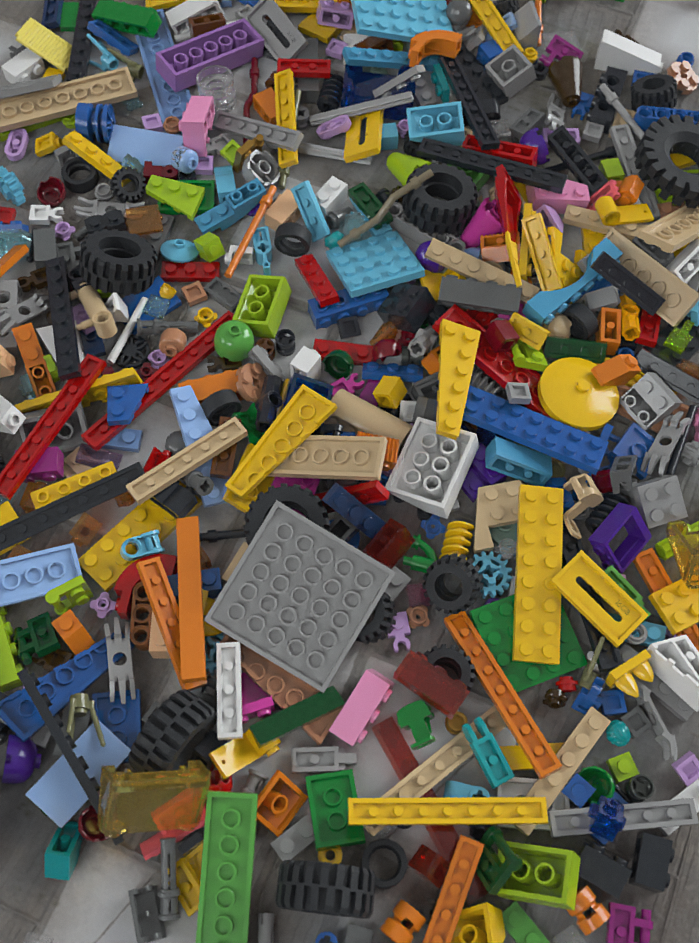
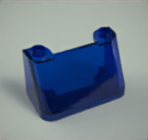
[341,64,416,121]

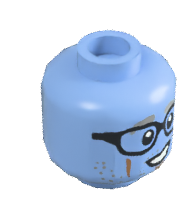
[171,146,198,174]

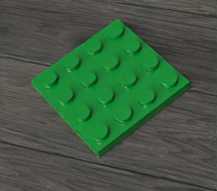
[469,594,588,693]

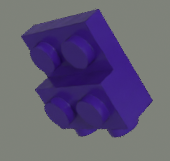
[461,443,507,503]

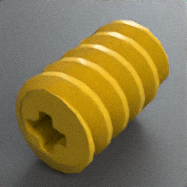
[439,521,475,560]

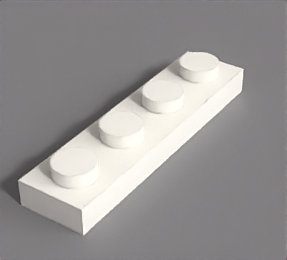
[216,642,243,740]

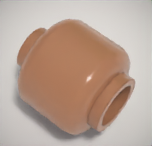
[159,328,187,358]

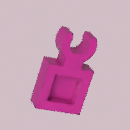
[327,373,364,398]

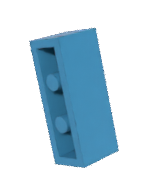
[485,436,553,486]

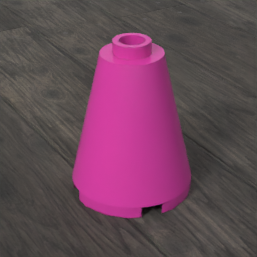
[460,197,503,249]

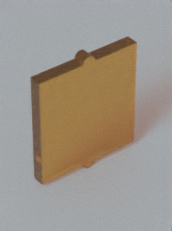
[125,204,163,235]

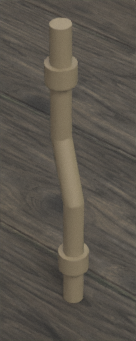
[337,169,434,248]

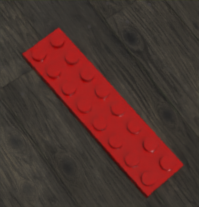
[431,304,551,418]

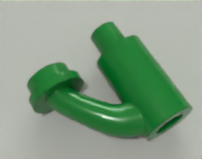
[403,534,438,573]

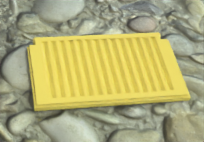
[15,17,72,72]

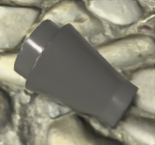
[325,207,354,229]

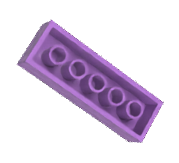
[156,18,264,93]

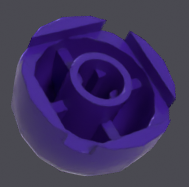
[519,127,550,166]
[2,734,41,784]

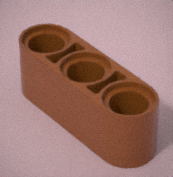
[130,582,152,651]

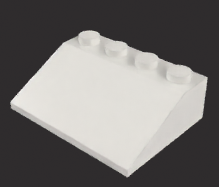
[385,417,479,519]

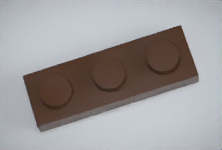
[210,416,241,479]

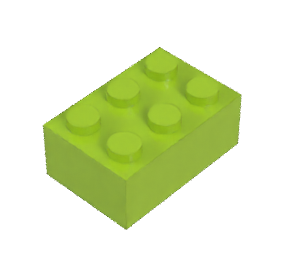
[497,841,581,911]

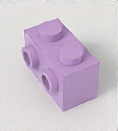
[316,0,354,30]

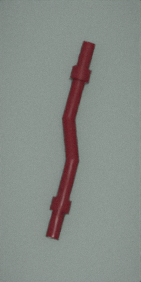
[243,57,260,143]

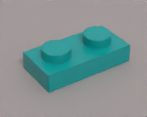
[430,64,450,103]

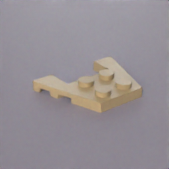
[473,480,522,554]

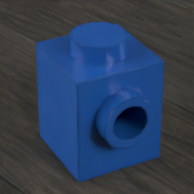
[476,39,503,69]

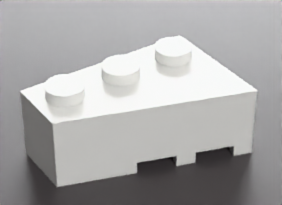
[666,239,699,292]
[647,634,699,712]

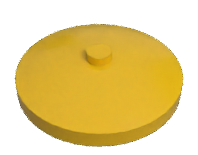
[538,357,619,431]

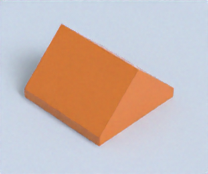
[257,770,308,837]

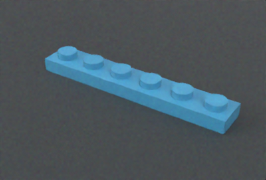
[342,47,439,72]

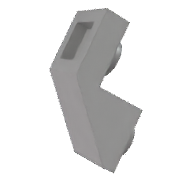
[576,285,621,313]

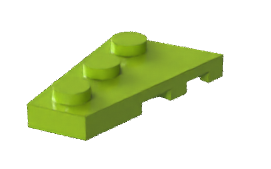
[145,175,205,221]

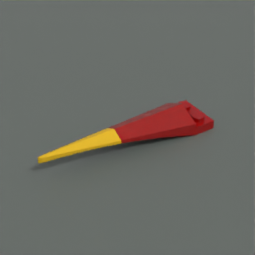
[495,164,522,288]

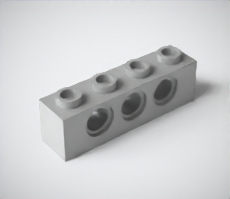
[0,280,22,358]

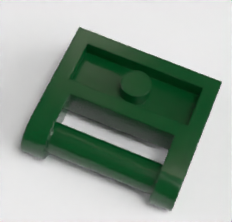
[476,825,523,895]

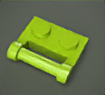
[511,340,548,372]
[45,575,94,616]

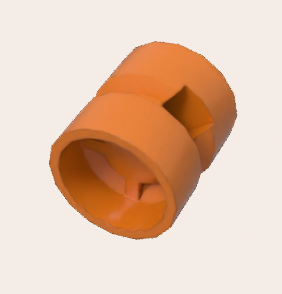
[566,884,611,936]
[380,899,427,943]

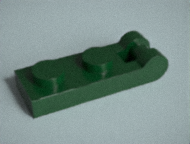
[348,182,393,230]

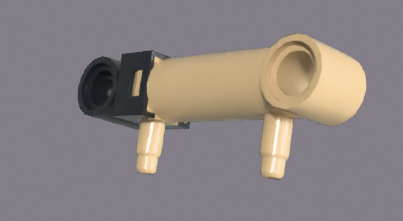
[68,267,117,339]

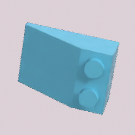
[406,101,465,146]

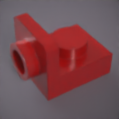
[465,309,499,330]

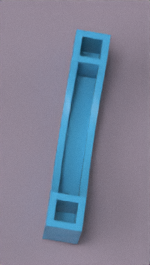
[522,237,623,326]

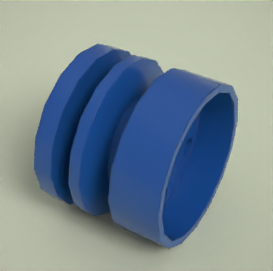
[75,103,116,144]

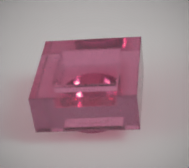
[406,583,431,608]

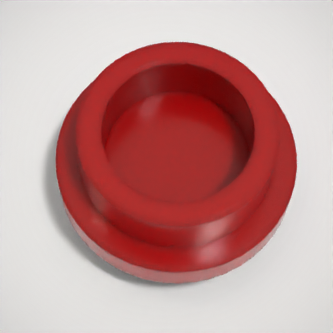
[555,676,579,693]

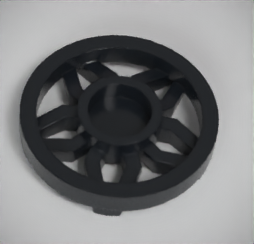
[112,335,150,369]

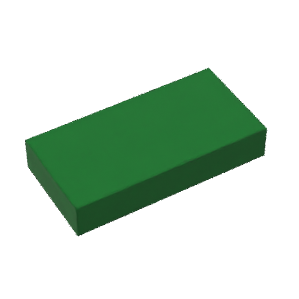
[60,2,79,32]

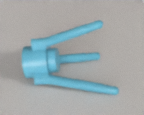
[87,33,119,72]

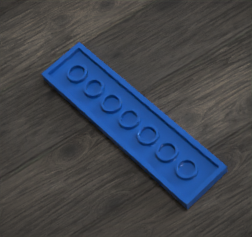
[462,385,609,475]

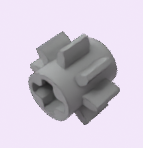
[681,440,699,467]

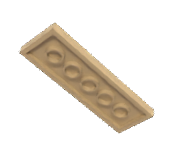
[638,204,699,253]
[602,227,699,328]
[267,435,388,481]

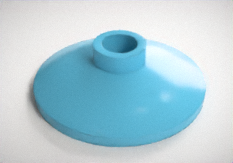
[160,239,199,263]

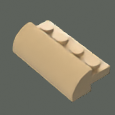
[322,389,413,456]

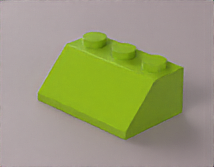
[232,274,292,339]

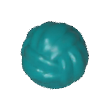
[324,231,344,250]
[606,720,631,747]

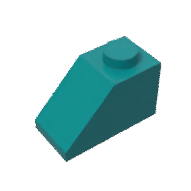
[45,821,83,881]

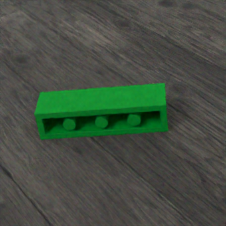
[91,0,162,38]

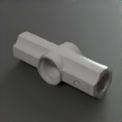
[408,325,439,358]

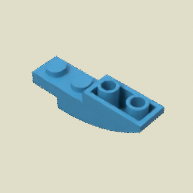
[194,178,267,235]

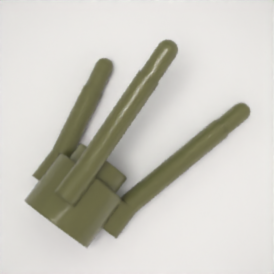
[107,47,144,81]
[578,637,611,690]
[66,693,106,747]

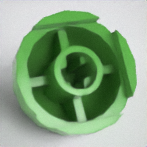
[214,320,254,362]

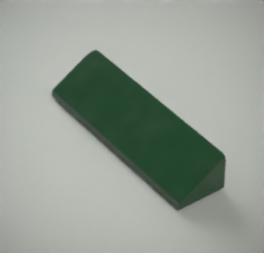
[249,686,345,749]

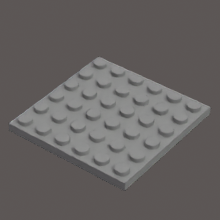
[204,500,396,693]

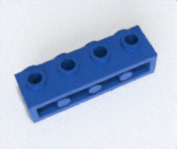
[308,288,389,330]

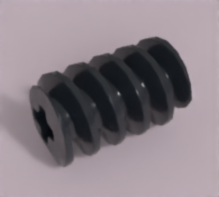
[317,74,346,113]
[585,492,630,534]

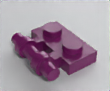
[539,34,584,67]
[606,902,653,943]

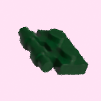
[13,611,61,665]

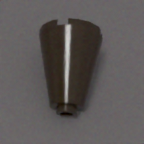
[547,55,583,108]

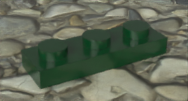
[543,336,608,364]

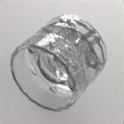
[196,65,237,114]

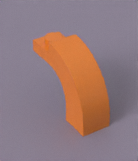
[408,30,463,67]

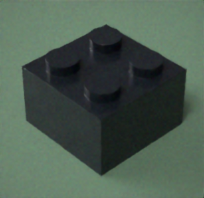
[377,283,437,333]

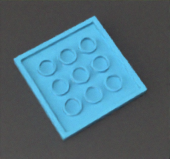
[326,231,425,298]

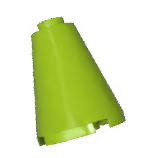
[386,152,432,186]

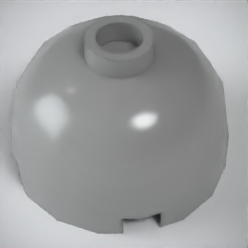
[242,149,280,188]

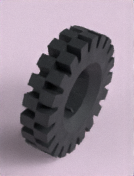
[634,115,699,208]

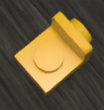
[35,131,64,158]

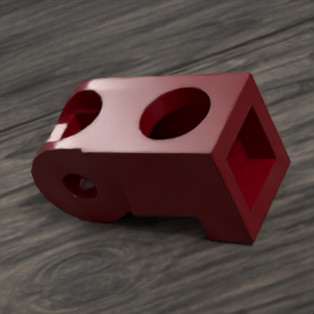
[143,161,179,184]

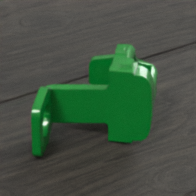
[397,700,436,751]

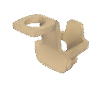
[563,473,604,539]

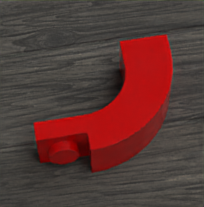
[114,554,178,620]

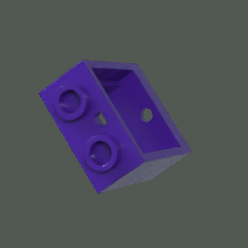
[588,503,652,574]

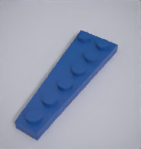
[0,632,134,742]

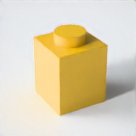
[372,376,408,409]

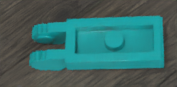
[462,717,515,789]

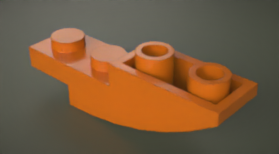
[12,322,57,397]

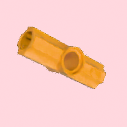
[618,295,640,341]

